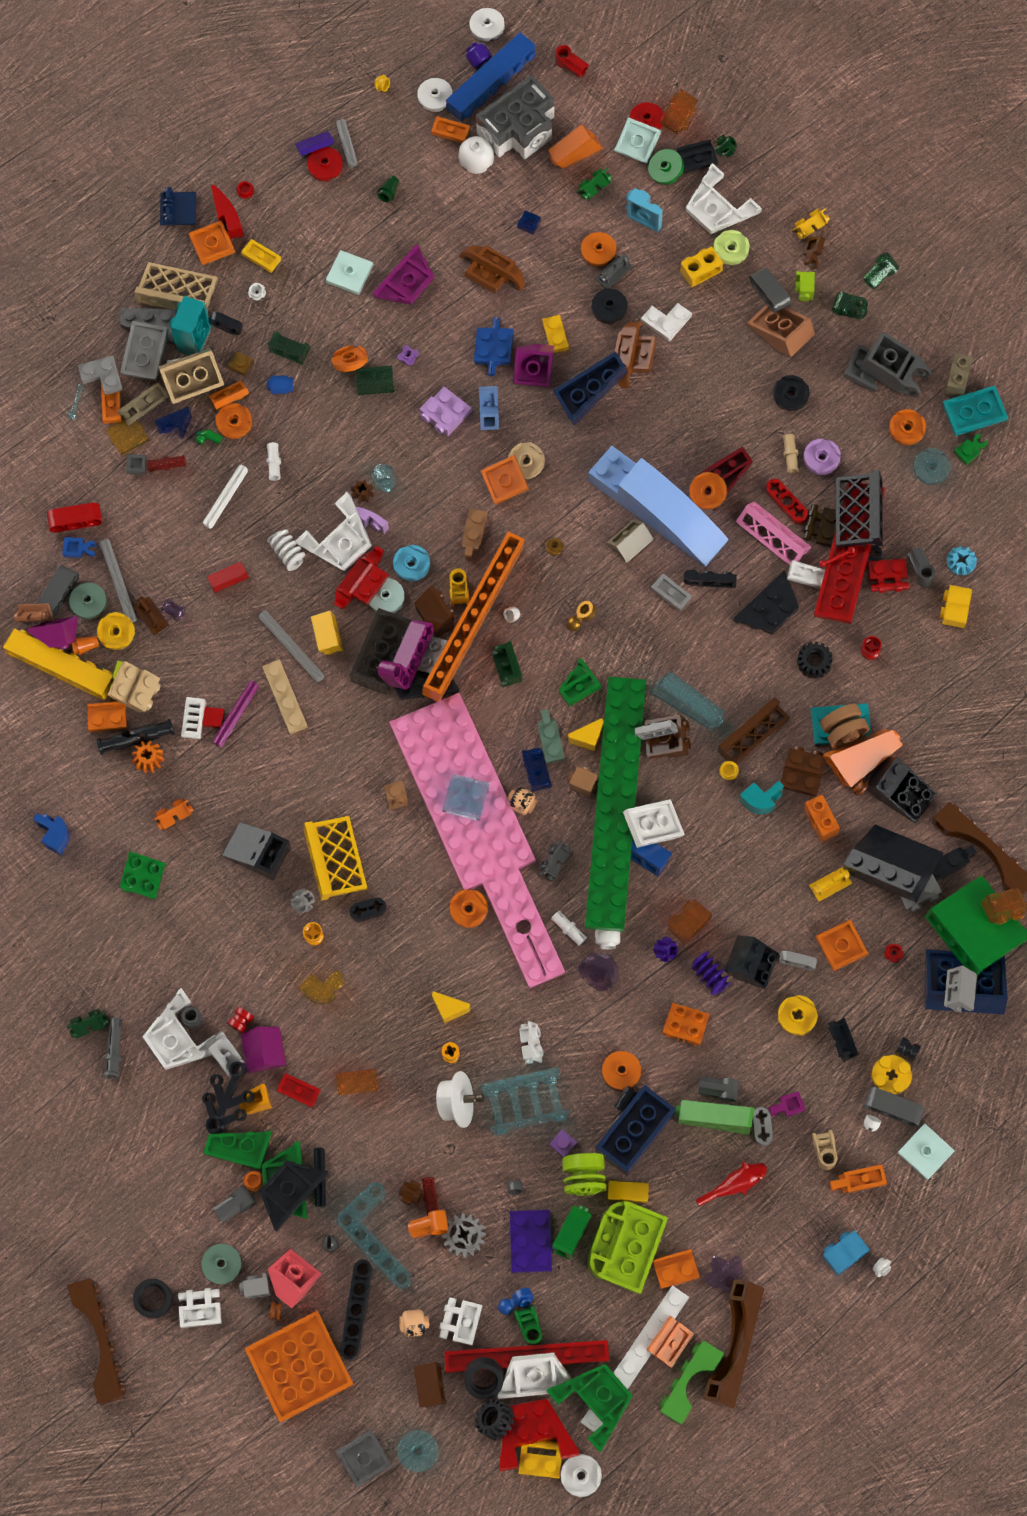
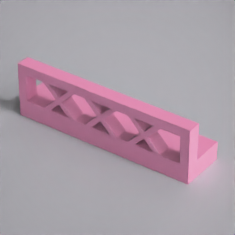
[736,501,811,565]

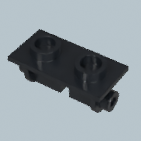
[828,1018,859,1062]

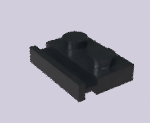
[676,139,718,174]

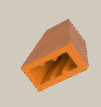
[548,124,603,169]

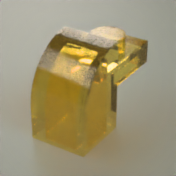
[298,970,344,1004]

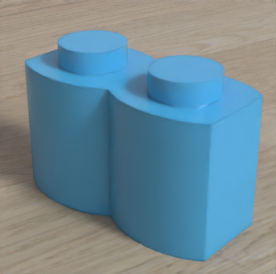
[822,1230,870,1276]

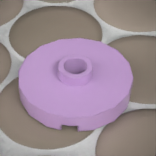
[803,439,841,475]

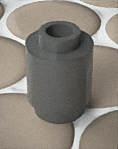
[181,1007,203,1030]

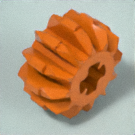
[131,741,164,774]

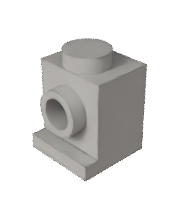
[239,1273,271,1300]

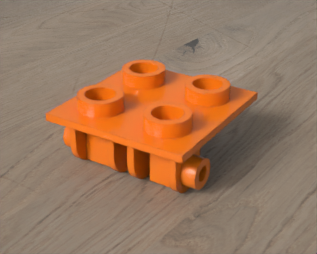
[662,1002,710,1046]

